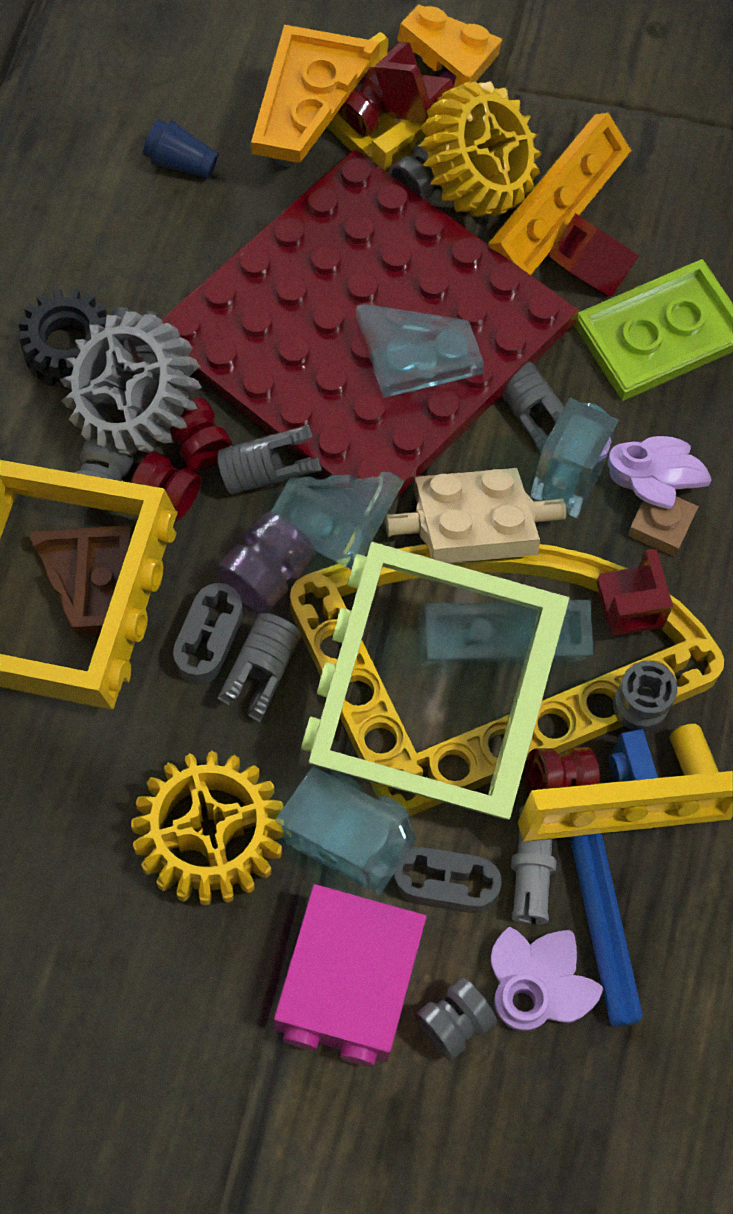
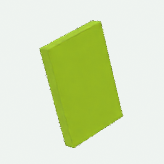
[574,259,733,401]

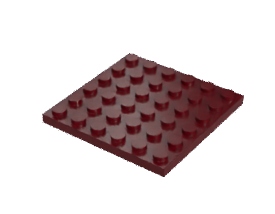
[162,149,579,519]

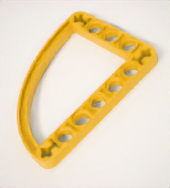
[290,544,724,817]

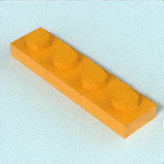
[488,113,632,275]

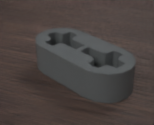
[173,583,243,685]
[393,847,502,913]

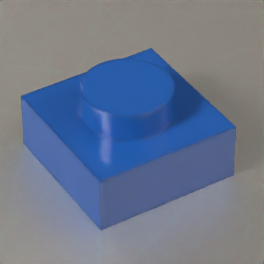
[609,729,658,782]

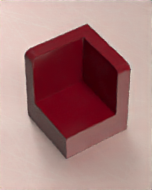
[374,42,454,122]
[548,213,639,296]
[596,549,673,637]

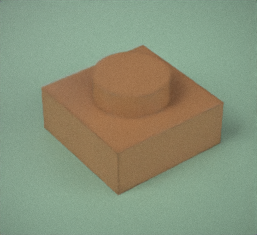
[627,496,699,557]

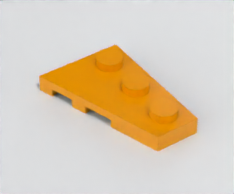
[251,25,380,163]

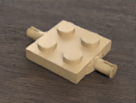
[385,468,566,563]

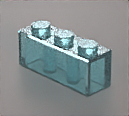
[418,600,593,665]

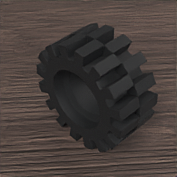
[18,288,107,389]

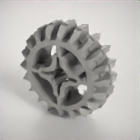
[60,311,202,456]

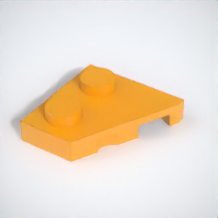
[397,4,503,87]

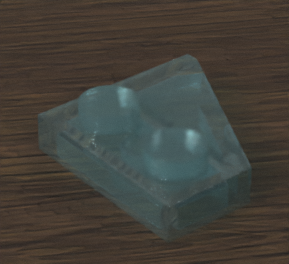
[356,304,484,398]
[264,472,404,570]

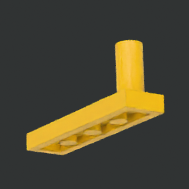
[517,724,733,841]

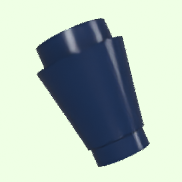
[143,119,219,180]

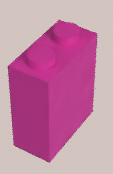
[274,884,427,1067]

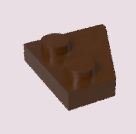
[30,525,134,635]

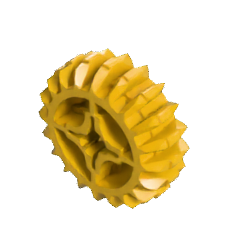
[419,81,542,218]
[131,750,286,906]

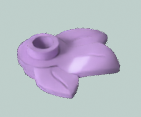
[607,436,711,509]
[491,927,603,1031]

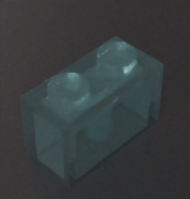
[530,397,619,518]
[275,766,416,895]

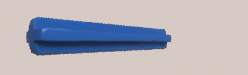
[569,833,643,1027]

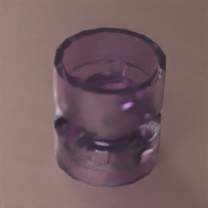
[215,512,316,613]

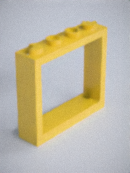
[0,460,178,710]

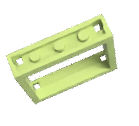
[301,542,570,820]

